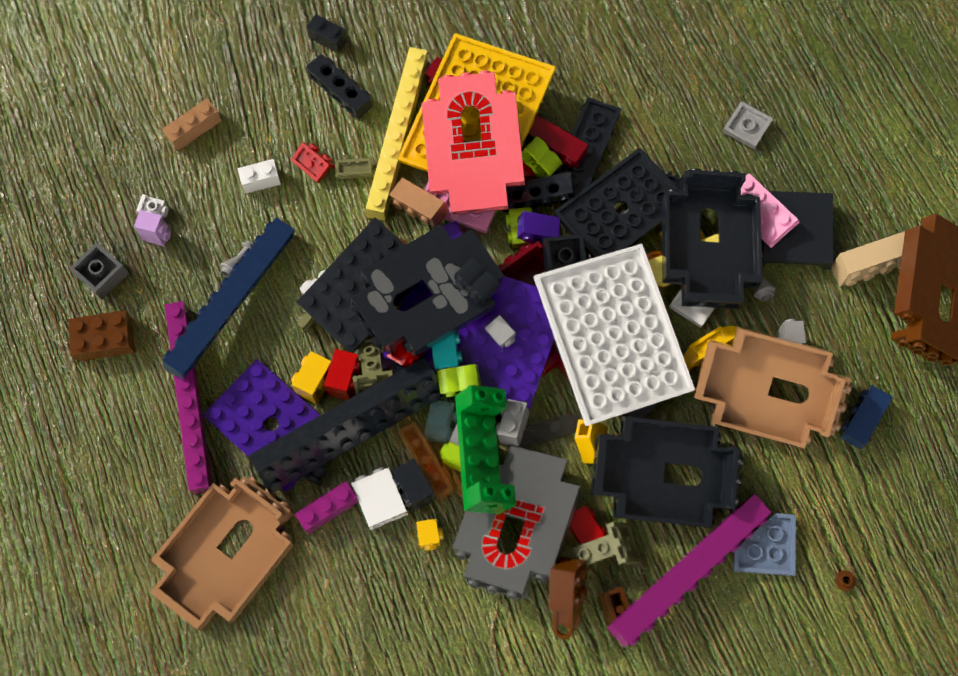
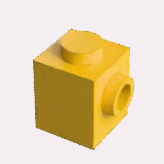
[416,519,443,551]

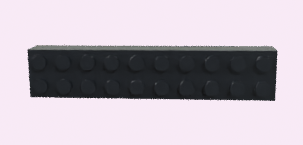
[248,358,444,494]

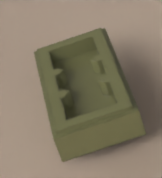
[335,157,373,179]

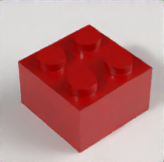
[324,349,362,400]

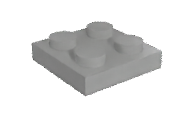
[723,101,773,149]

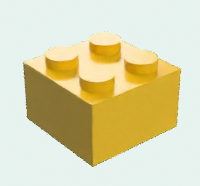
[291,351,331,405]

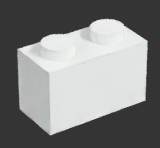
[238,159,281,194]

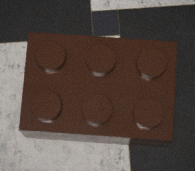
[68,310,135,362]

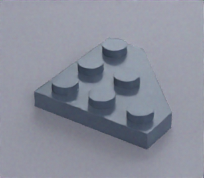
[733,513,796,576]

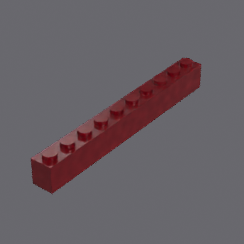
[425,57,588,168]

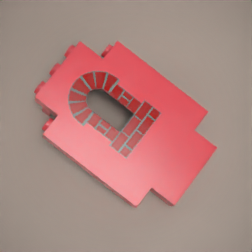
[422,70,525,215]

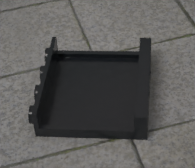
[761,191,833,270]

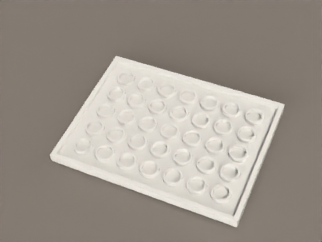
[533,244,695,426]

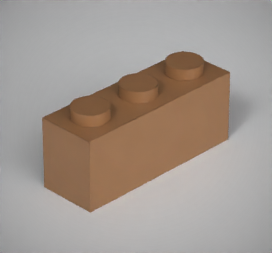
[162,98,222,151]
[389,178,449,228]

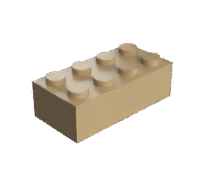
[831,231,905,287]

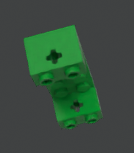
[455,385,516,514]

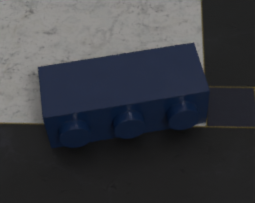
[839,385,893,450]

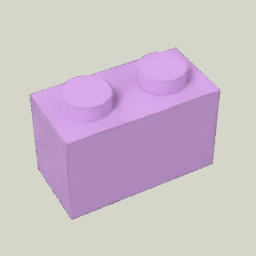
[134,210,171,246]

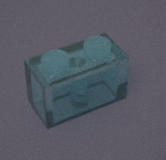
[423,400,457,445]

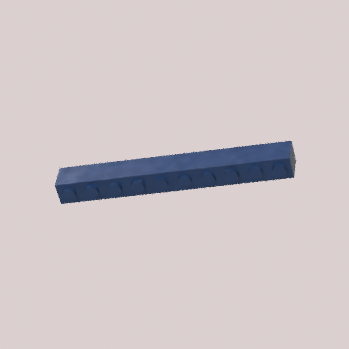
[162,217,295,381]

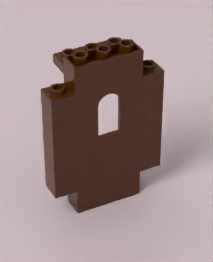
[891,213,958,365]

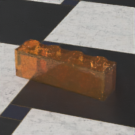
[398,422,455,504]

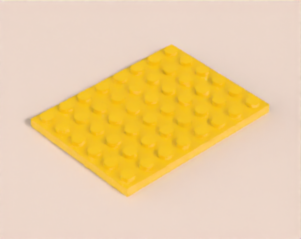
[398,33,556,172]

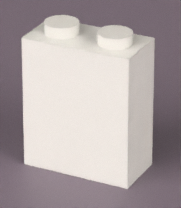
[351,467,408,530]

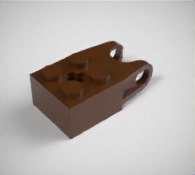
[549,556,588,639]

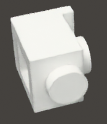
[136,194,168,219]

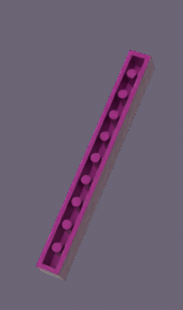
[165,301,212,495]
[607,494,771,647]

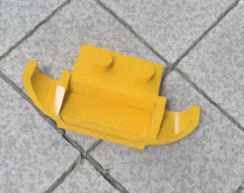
[683,326,737,372]

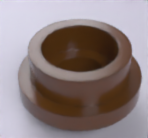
[835,570,856,591]

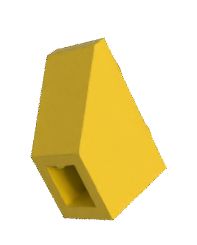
[575,419,608,464]

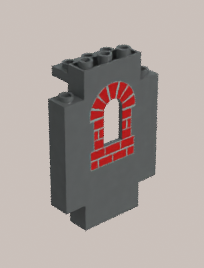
[452,445,580,600]

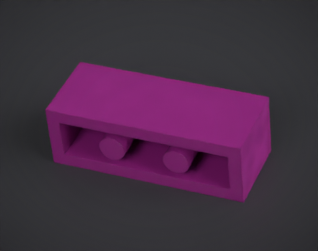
[295,481,359,535]

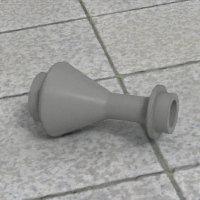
[220,241,254,278]
[753,277,775,301]

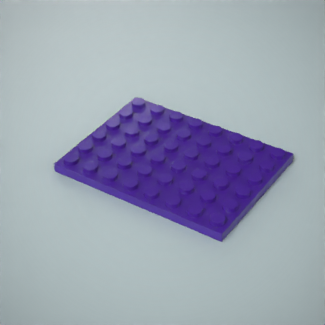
[383,276,555,409]

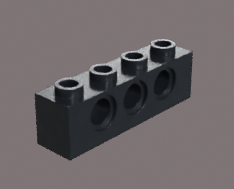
[306,54,373,120]
[502,172,575,213]

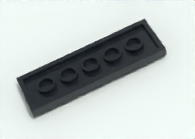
[551,97,622,195]

